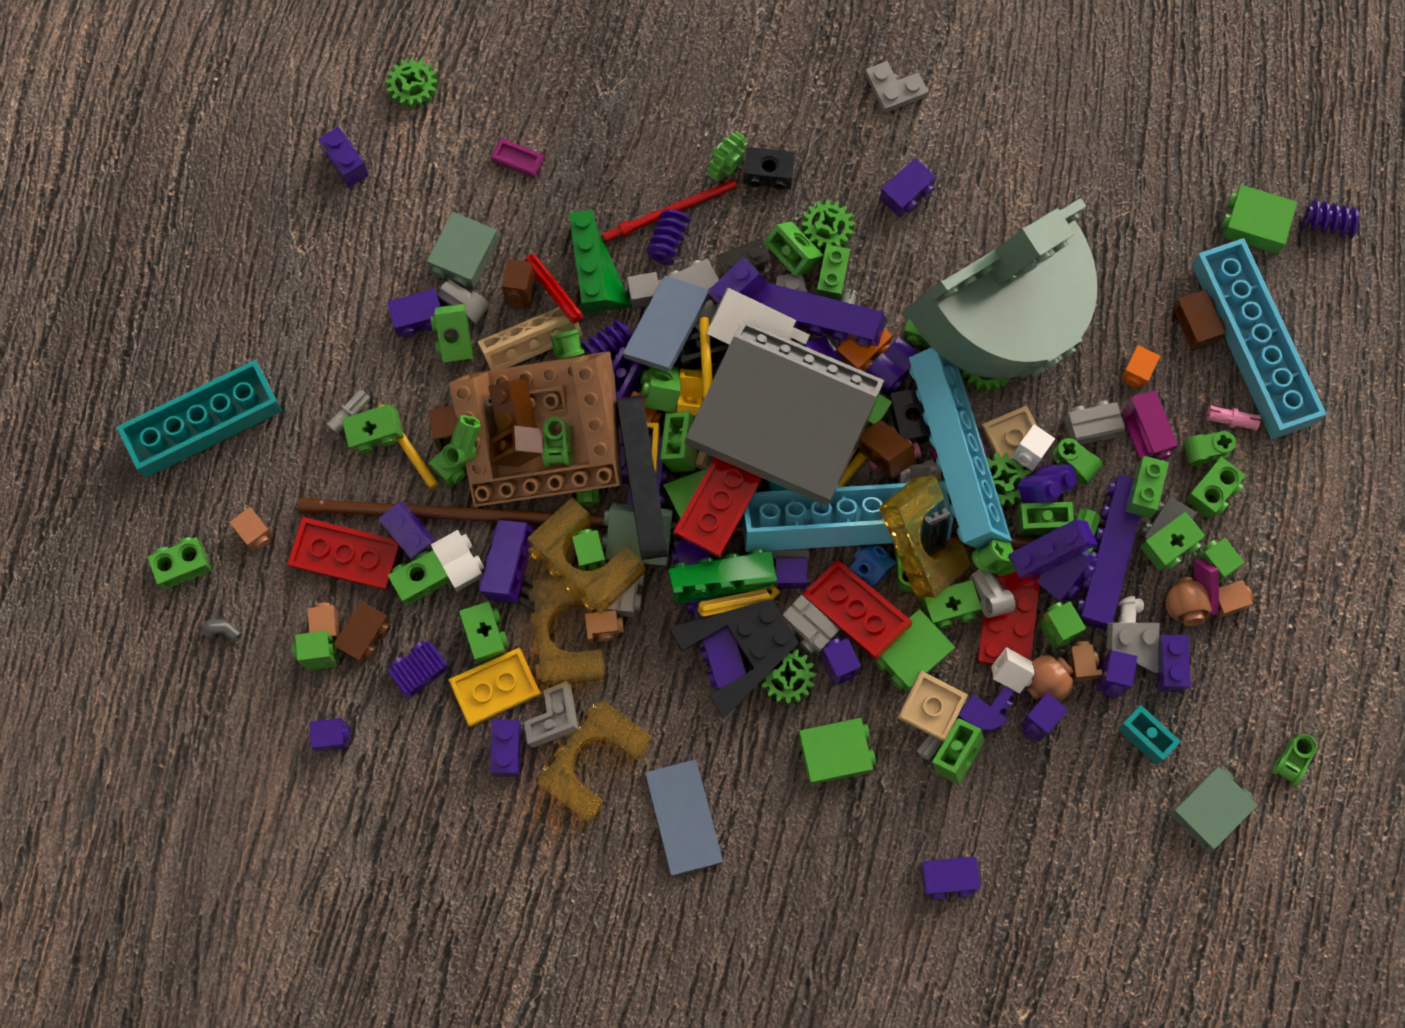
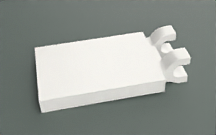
[706,287,810,345]

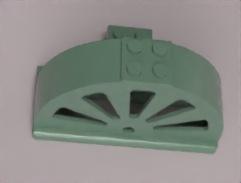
[901,198,1097,379]

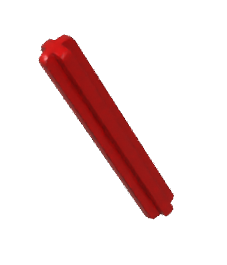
[524,254,583,324]

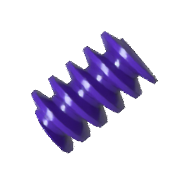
[1302,199,1359,239]
[646,210,691,265]
[581,320,632,355]

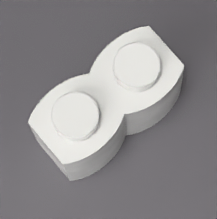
[431,530,485,592]

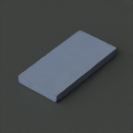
[623,276,710,373]
[645,759,723,876]

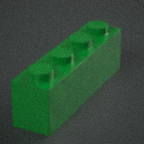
[569,209,632,314]
[668,549,777,605]

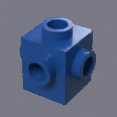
[850,544,896,588]

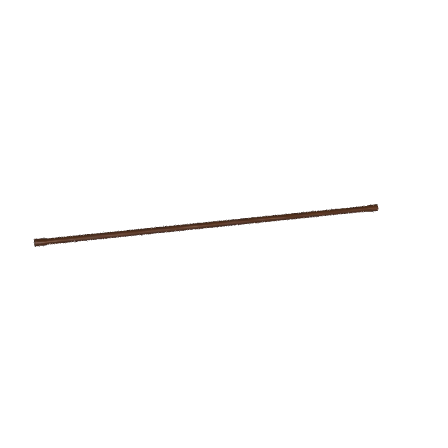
[298,497,1040,550]

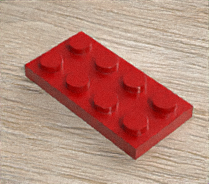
[673,457,763,558]
[287,517,401,591]
[802,560,912,660]
[977,571,1041,665]

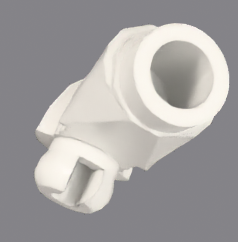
[1118,596,1144,622]

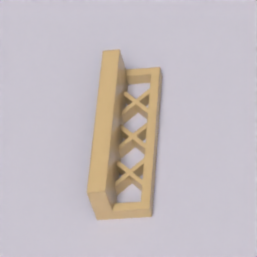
[477,307,583,371]

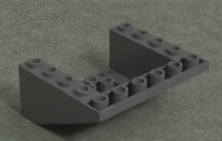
[684,320,885,506]

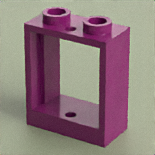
[1121,390,1178,462]

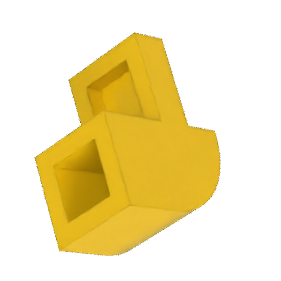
[675,368,703,418]

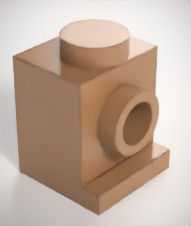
[585,610,624,644]
[1067,641,1102,682]

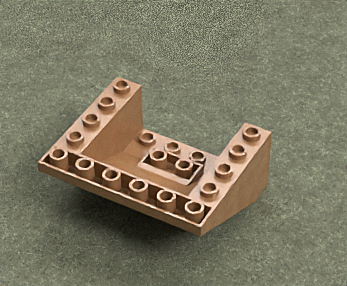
[449,351,622,507]

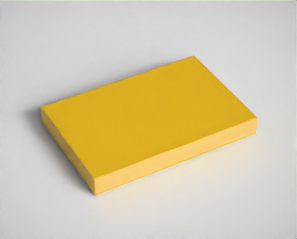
[448,647,541,727]

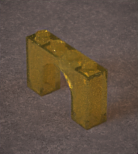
[879,476,971,598]
[527,498,646,614]
[529,574,605,687]
[537,699,653,825]

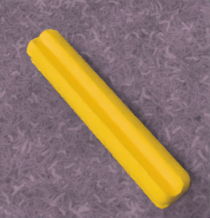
[698,589,770,617]

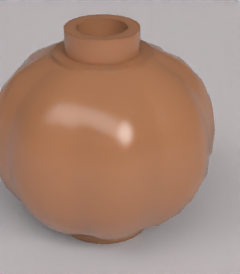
[1165,577,1212,626]
[1026,655,1074,702]

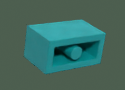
[1117,705,1181,765]

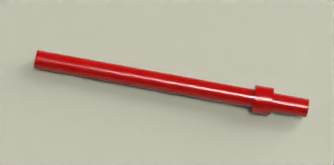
[601,179,737,243]

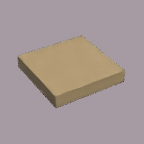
[981,405,1049,468]
[897,671,968,742]

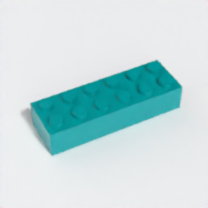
[117,360,282,478]

